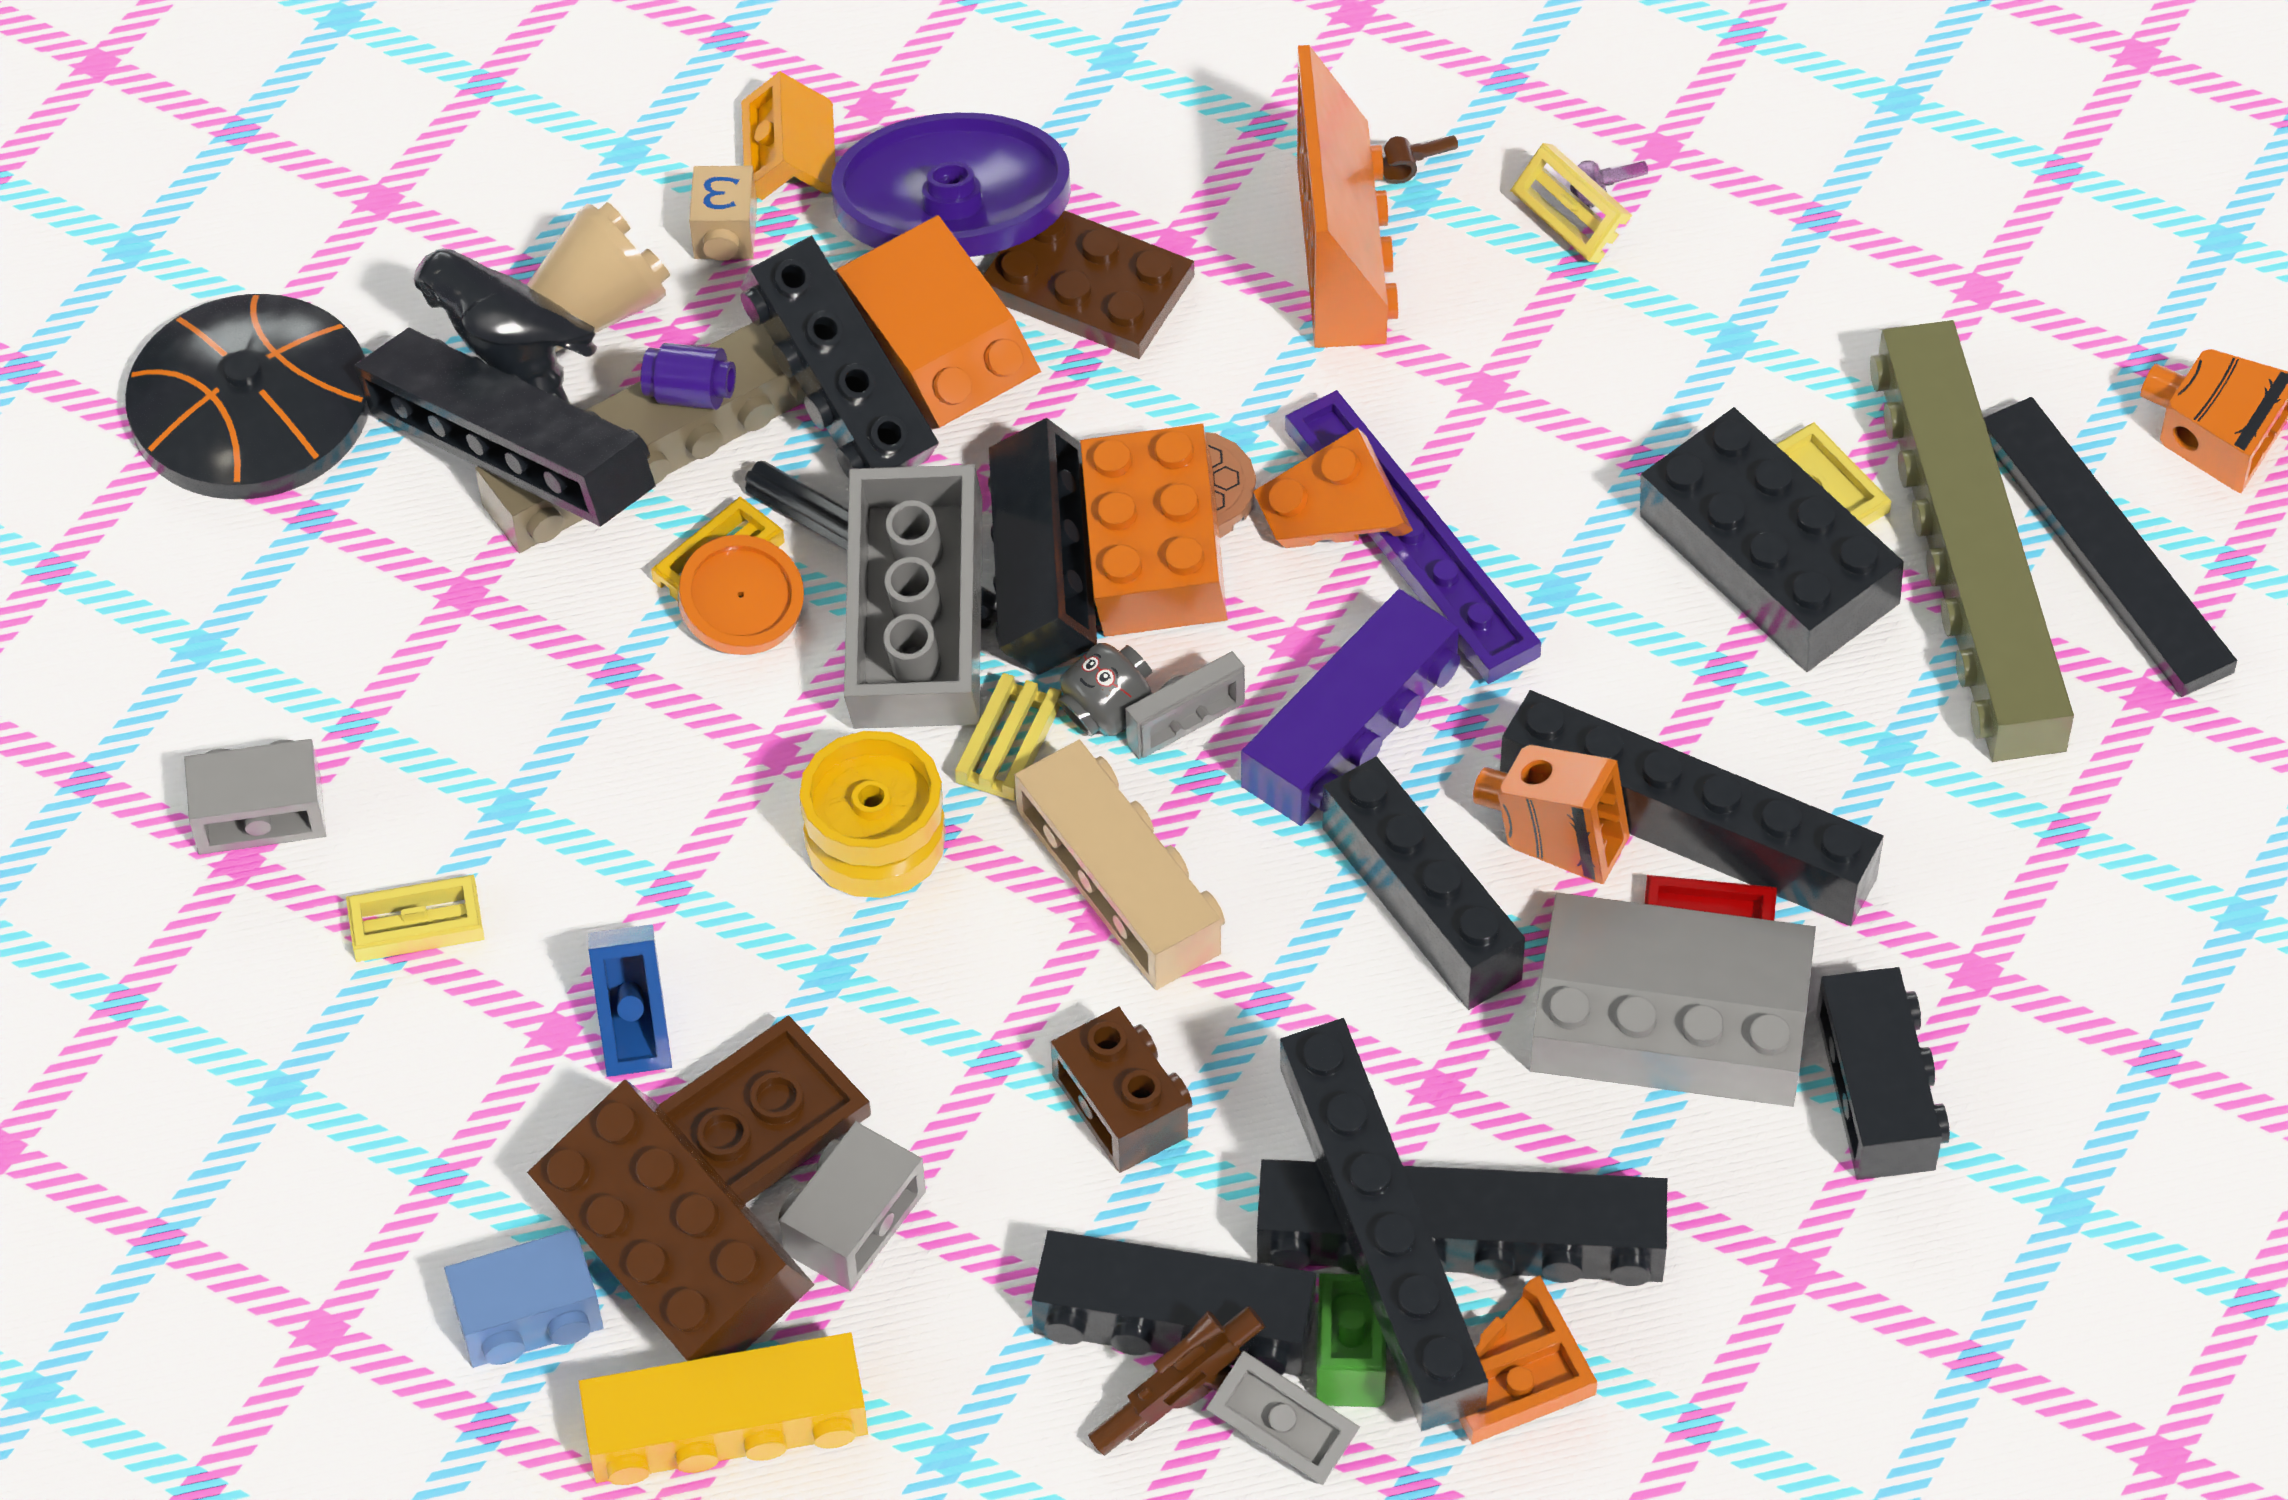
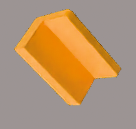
[741,71,836,200]

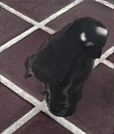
[413,248,597,403]

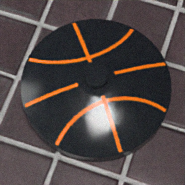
[125,294,370,500]

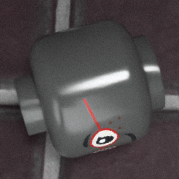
[1058,643,1153,737]

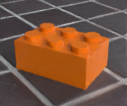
[1080,423,1228,637]

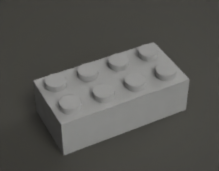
[844,464,983,729]

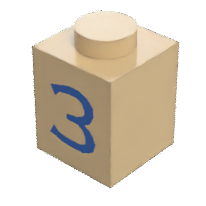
[689,166,757,261]

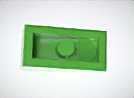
[1316,1273,1386,1407]

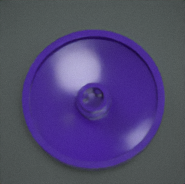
[831,112,1071,257]

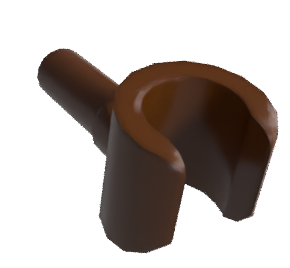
[1383,135,1458,184]

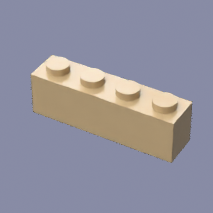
[1014,739,1225,990]

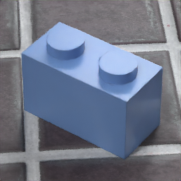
[444,1229,604,1368]

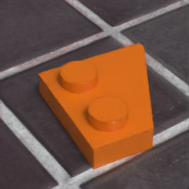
[1253,428,1413,548]
[1459,1276,1598,1444]

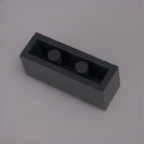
[1816,967,1950,1180]

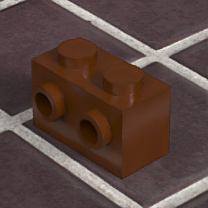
[1050,1006,1193,1173]

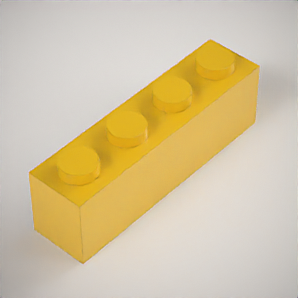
[578,1332,868,1485]

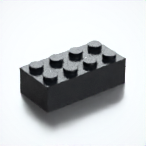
[1640,407,1904,672]

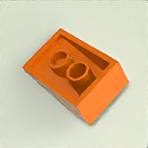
[834,215,1042,430]

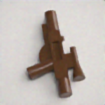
[1088,1305,1266,1456]

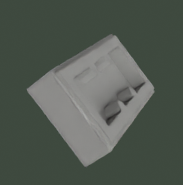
[1125,651,1245,759]

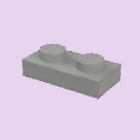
[1206,1351,1360,1485]

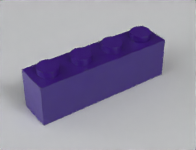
[1241,589,1461,826]

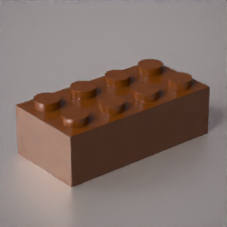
[527,1079,815,1361]

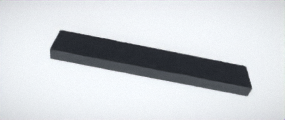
[1983,396,2238,697]

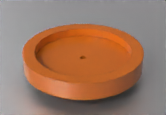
[678,535,804,655]

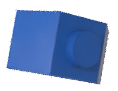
[588,924,672,1077]

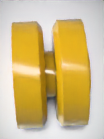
[799,731,946,898]

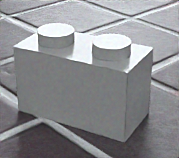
[184,739,327,855]
[778,1121,926,1291]

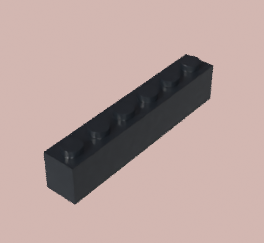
[353,327,656,527]
[1500,690,1884,927]
[1280,1017,1488,1432]
[1257,1159,1668,1286]

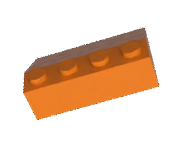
[1297,45,1398,348]

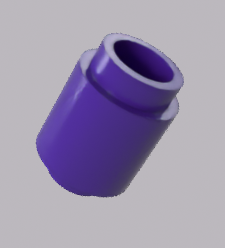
[640,343,736,410]

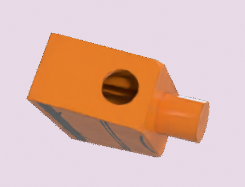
[2140,349,2288,494]
[1473,745,1630,885]

